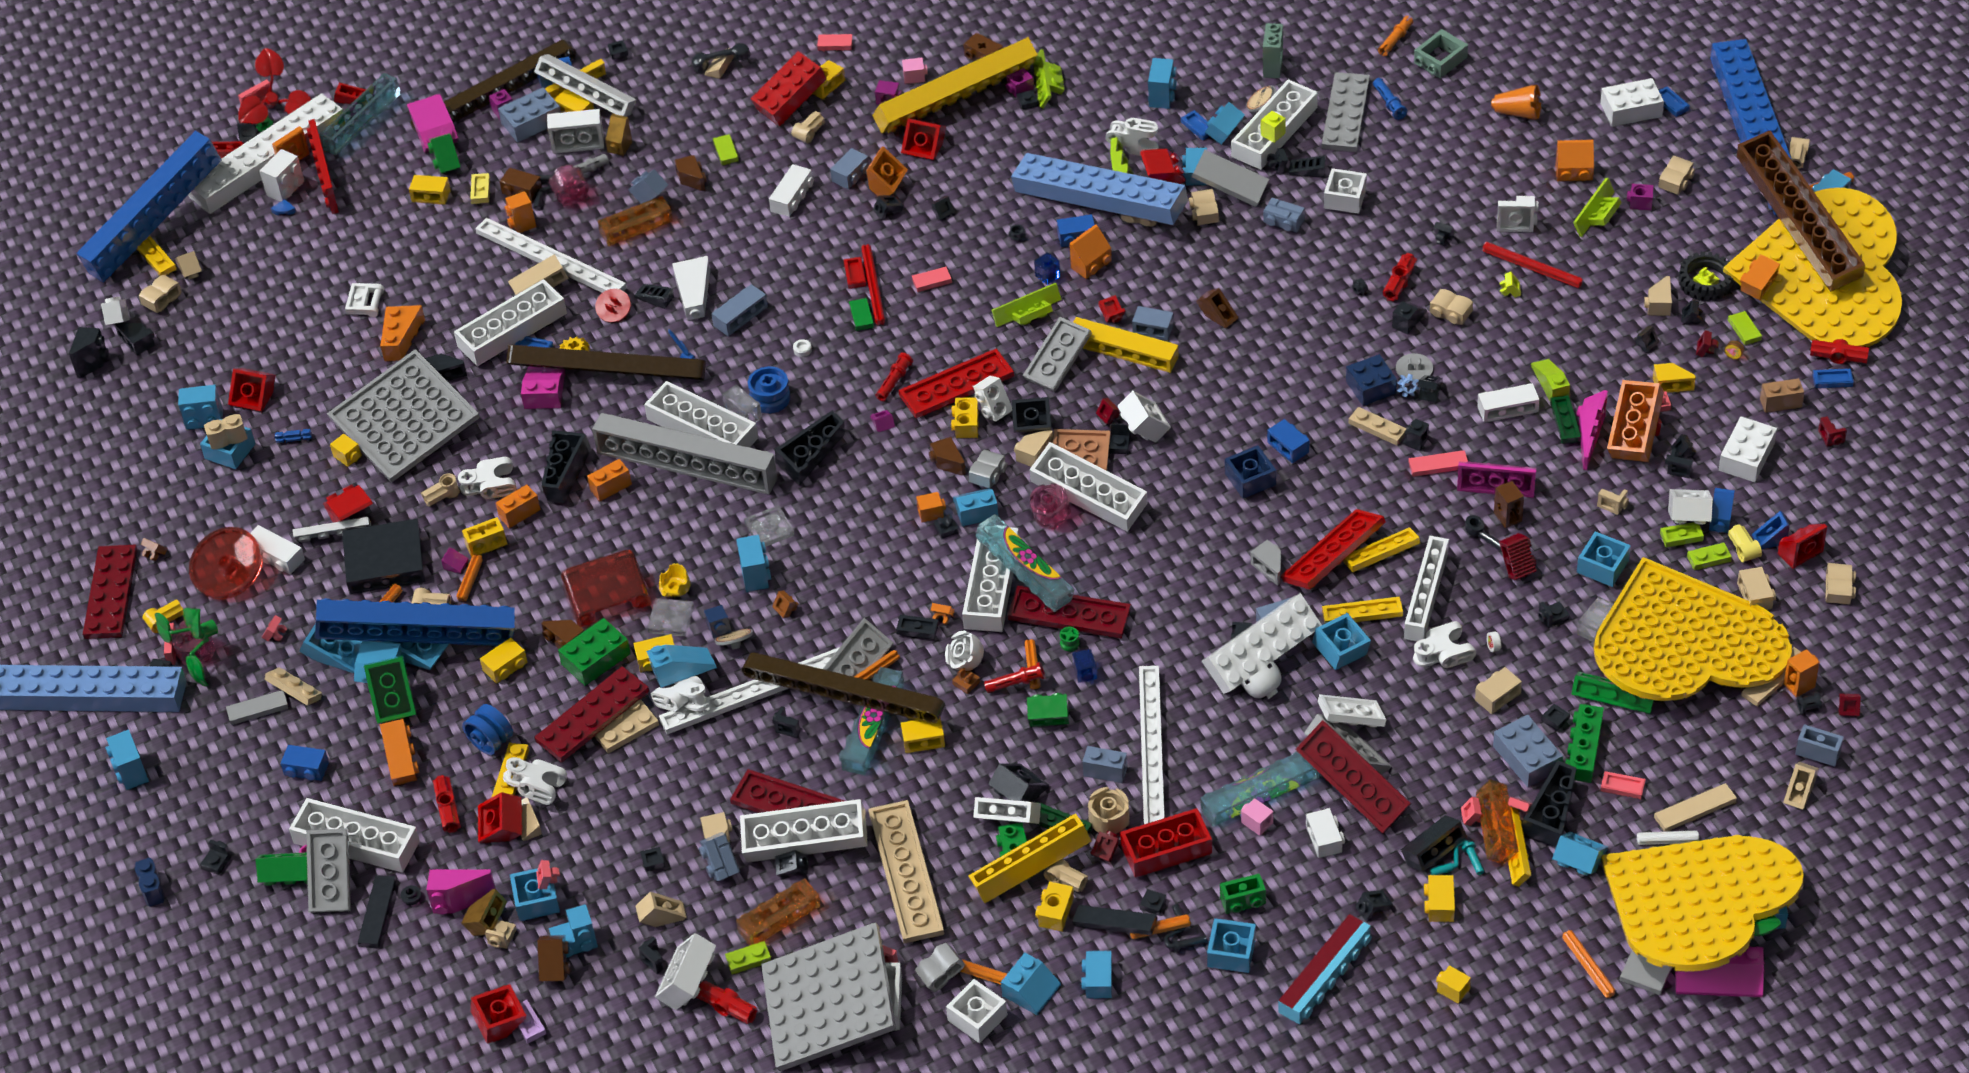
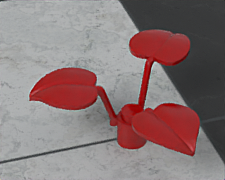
[238,48,312,124]

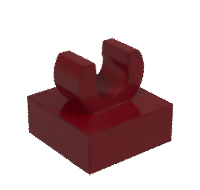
[1696,330,1719,357]
[1096,398,1121,424]
[1838,694,1861,716]

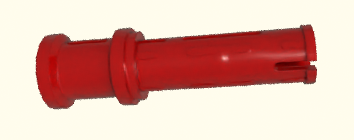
[875,352,913,401]
[984,662,1045,693]

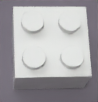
[260,149,304,202]
[1324,168,1367,214]
[1118,391,1171,443]
[1668,489,1713,524]
[946,979,1007,1043]

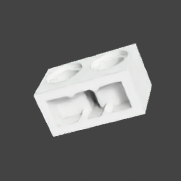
[973,376,1012,421]

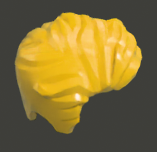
[659,563,691,597]

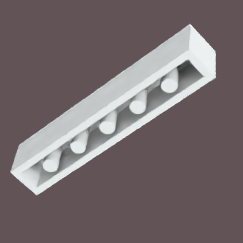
[534,54,636,117]
[1404,536,1449,641]

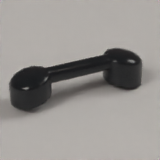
[691,43,751,73]
[1464,515,1501,551]

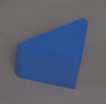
[1752,511,1790,549]

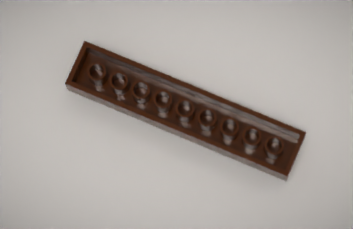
[1737,130,1865,291]

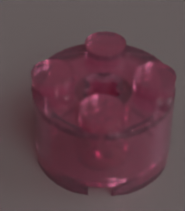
[549,165,589,207]
[1030,483,1071,529]
[172,621,215,665]

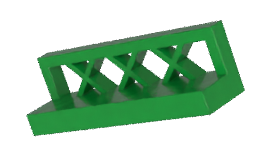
[1571,672,1654,714]

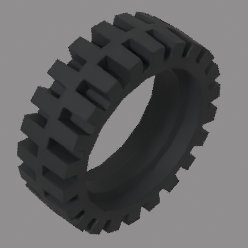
[1678,251,1734,302]

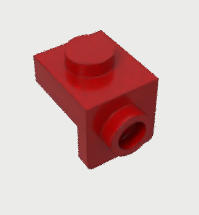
[1098,295,1126,323]

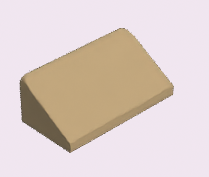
[705,55,734,79]
[520,798,542,841]

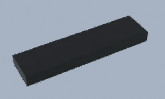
[357,875,397,948]
[1072,905,1158,935]

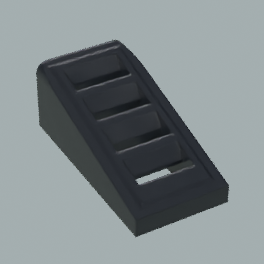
[1289,156,1326,177]
[634,284,674,309]

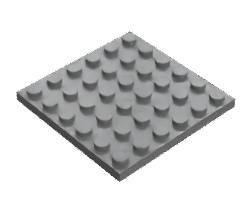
[327,349,480,483]
[761,922,896,1072]

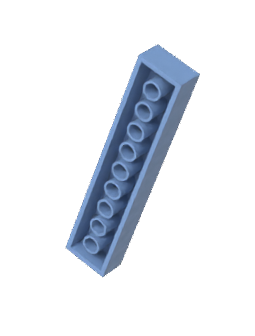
[1011,153,1188,225]
[0,665,187,712]

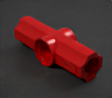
[1383,253,1417,301]
[1810,339,1869,364]
[433,775,461,833]
[696,981,758,1024]

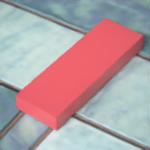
[1408,450,1468,477]

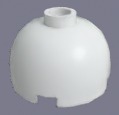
[945,631,984,671]
[1241,661,1282,699]

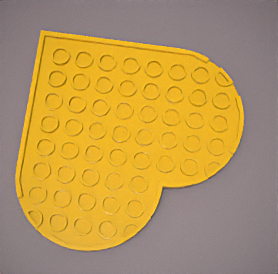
[1723,188,1902,347]
[1594,557,1792,701]
[1601,835,1803,971]

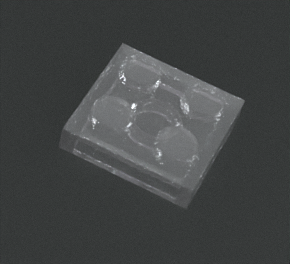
[744,505,795,547]
[647,598,694,636]

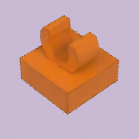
[931,603,955,625]

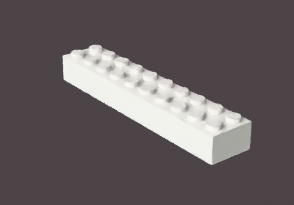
[189,93,343,214]

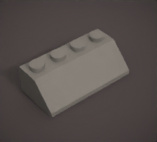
[1304,714,1392,775]

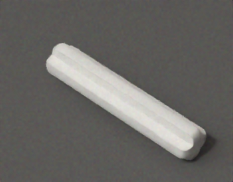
[1637,831,1699,845]

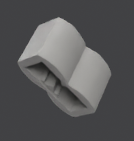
[969,450,1007,488]
[915,943,965,992]

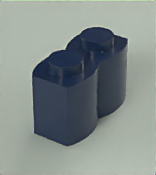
[135,858,165,907]

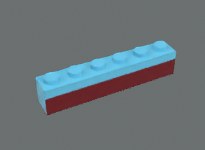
[1278,914,1372,1025]

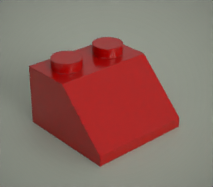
[901,119,946,160]
[1140,149,1185,184]
[228,368,276,411]
[323,484,373,523]
[1778,524,1828,569]
[478,792,523,843]
[471,984,526,1044]

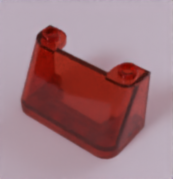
[561,550,652,627]

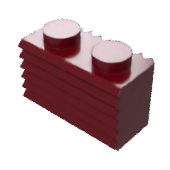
[1499,533,1537,580]

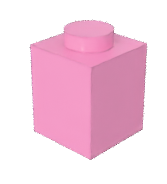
[902,58,928,84]
[1241,798,1273,836]

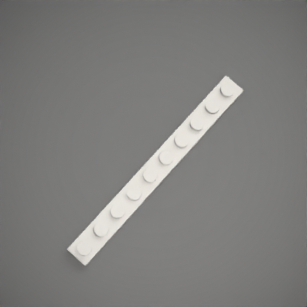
[475,218,626,293]
[659,647,840,734]
[1139,666,1164,824]

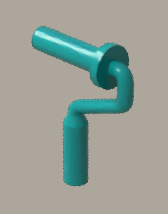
[1429,840,1484,875]

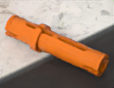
[1378,16,1414,56]

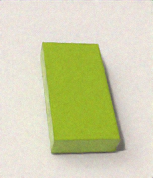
[713,134,739,165]
[1728,311,1762,345]

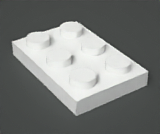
[1318,694,1386,727]

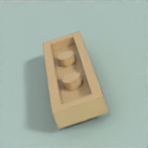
[1348,407,1406,445]
[265,667,322,706]

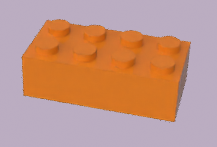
[1607,380,1664,462]

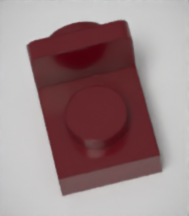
[1818,416,1847,447]
[1090,831,1121,862]

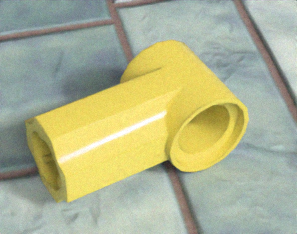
[1728,524,1762,562]

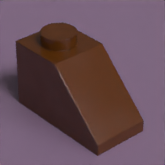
[1196,288,1239,328]
[928,437,966,476]

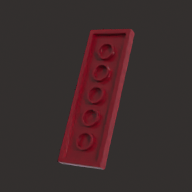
[82,544,137,639]
[1008,586,1131,639]
[534,666,650,763]
[1295,720,1412,833]
[730,769,845,813]

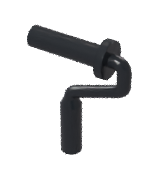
[534,172,562,210]
[1163,904,1207,953]

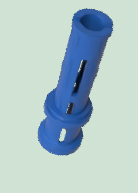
[1373,78,1408,120]

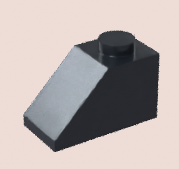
[1392,301,1427,335]
[114,323,155,356]
[425,353,467,381]

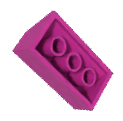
[1457,461,1537,498]
[1675,947,1764,997]

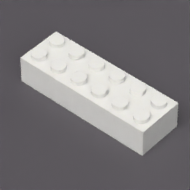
[1231,80,1318,170]
[454,279,567,366]
[644,381,758,447]
[1029,442,1148,532]
[962,525,1019,632]
[1202,593,1322,694]
[289,798,420,873]
[740,799,868,862]

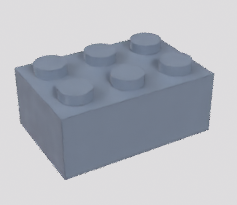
[498,87,561,143]
[1493,715,1563,787]

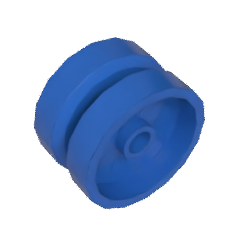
[748,366,791,414]
[462,704,513,755]

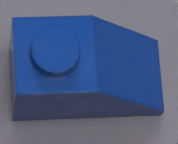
[1709,488,1735,533]

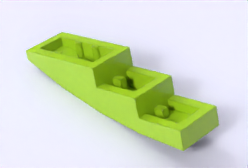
[1110,137,1134,175]

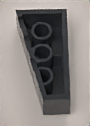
[775,410,845,486]
[541,430,591,503]
[1522,760,1576,847]

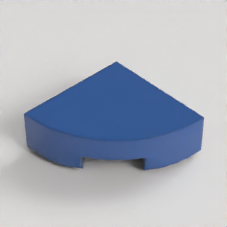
[271,199,296,215]

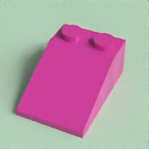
[407,94,458,153]
[521,367,565,409]
[426,870,496,915]

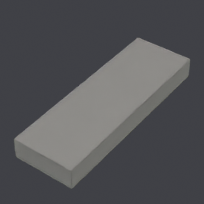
[226,690,288,725]

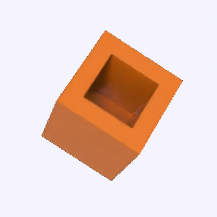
[916,492,946,523]

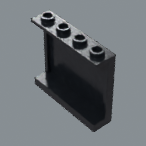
[342,518,426,594]

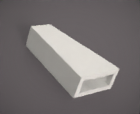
[672,256,710,321]

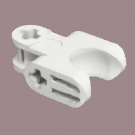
[1105,118,1159,156]
[458,457,517,499]
[1413,621,1476,668]
[651,676,710,712]
[503,757,567,805]

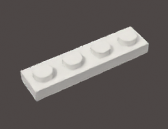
[292,517,371,542]

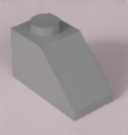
[1250,540,1281,586]

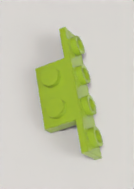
[1033,49,1065,108]
[1573,178,1622,237]
[992,283,1061,327]

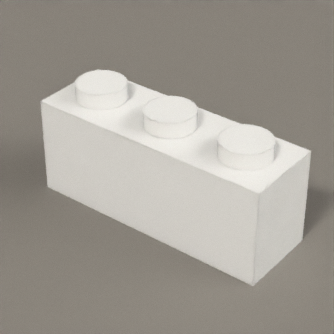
[769,164,814,217]
[101,296,130,325]
[1477,383,1539,423]
[244,525,305,574]
[973,797,1041,824]

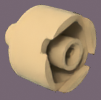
[1088,787,1129,834]

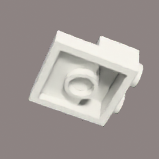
[1497,196,1538,232]

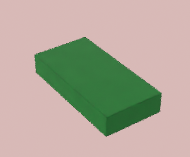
[849,298,874,331]

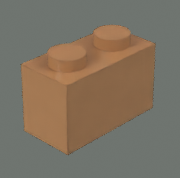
[1760,378,1804,413]

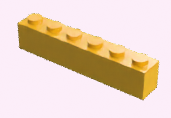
[1073,317,1179,373]
[969,813,1092,904]

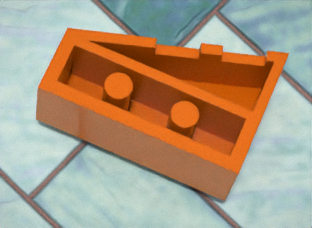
[380,305,425,361]
[380,719,419,786]

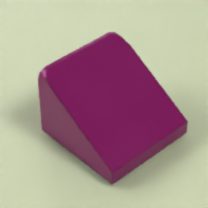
[870,410,895,432]
[441,547,469,574]

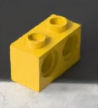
[951,398,979,438]
[462,517,507,558]

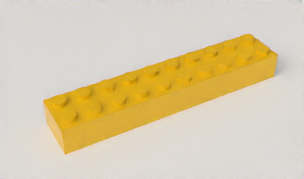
[872,37,1038,134]

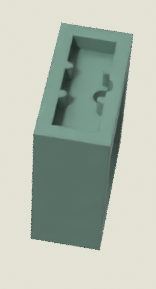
[1263,23,1283,78]
[1414,29,1468,78]

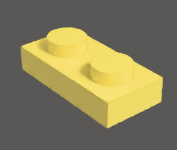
[470,173,490,204]

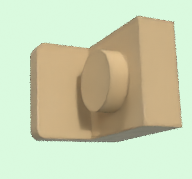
[1597,489,1629,515]
[485,920,517,949]

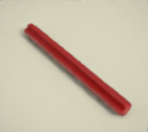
[1482,242,1583,288]
[861,244,885,325]

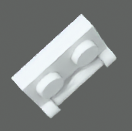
[345,283,384,317]

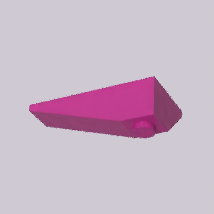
[1577,390,1608,470]

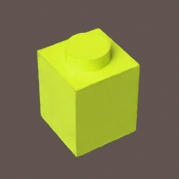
[1261,111,1286,143]

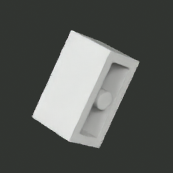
[1306,808,1345,858]

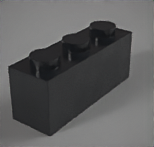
[1401,815,1467,872]

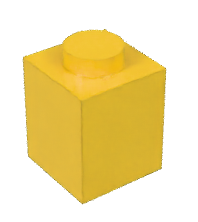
[330,434,362,467]
[1436,965,1471,1004]

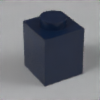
[704,605,731,638]

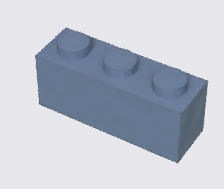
[711,284,768,336]

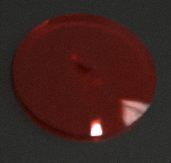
[189,527,263,599]

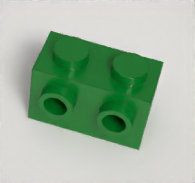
[427,133,460,173]
[1027,693,1069,727]
[995,822,1027,857]
[1220,873,1266,914]

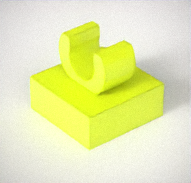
[1693,267,1719,285]
[1499,272,1521,298]

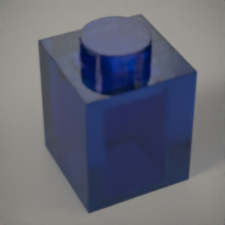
[1034,252,1060,285]
[1072,649,1097,683]

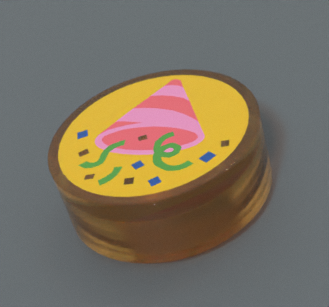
[1724,341,1744,360]

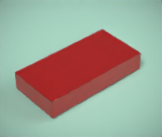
[843,257,866,289]

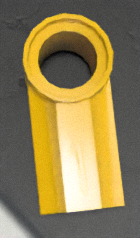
[143,600,183,633]

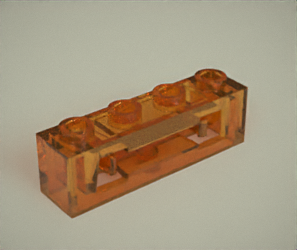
[598,196,673,246]
[1476,779,1519,864]
[736,878,820,946]

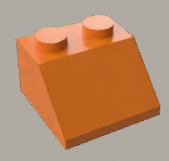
[1555,140,1594,181]
[866,146,908,196]
[1070,224,1112,279]

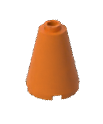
[1491,85,1541,120]

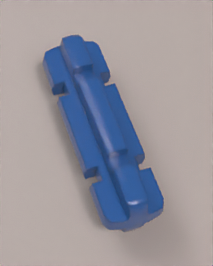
[275,429,312,443]

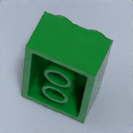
[558,618,631,686]
[364,655,417,723]

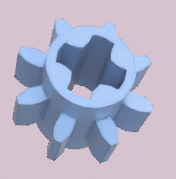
[1396,374,1420,397]

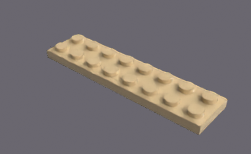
[868,800,944,944]

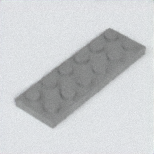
[1322,72,1370,152]

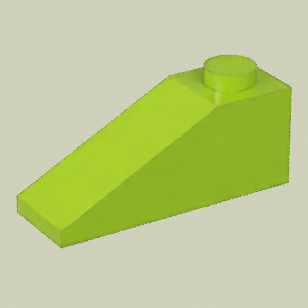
[1531,359,1570,401]

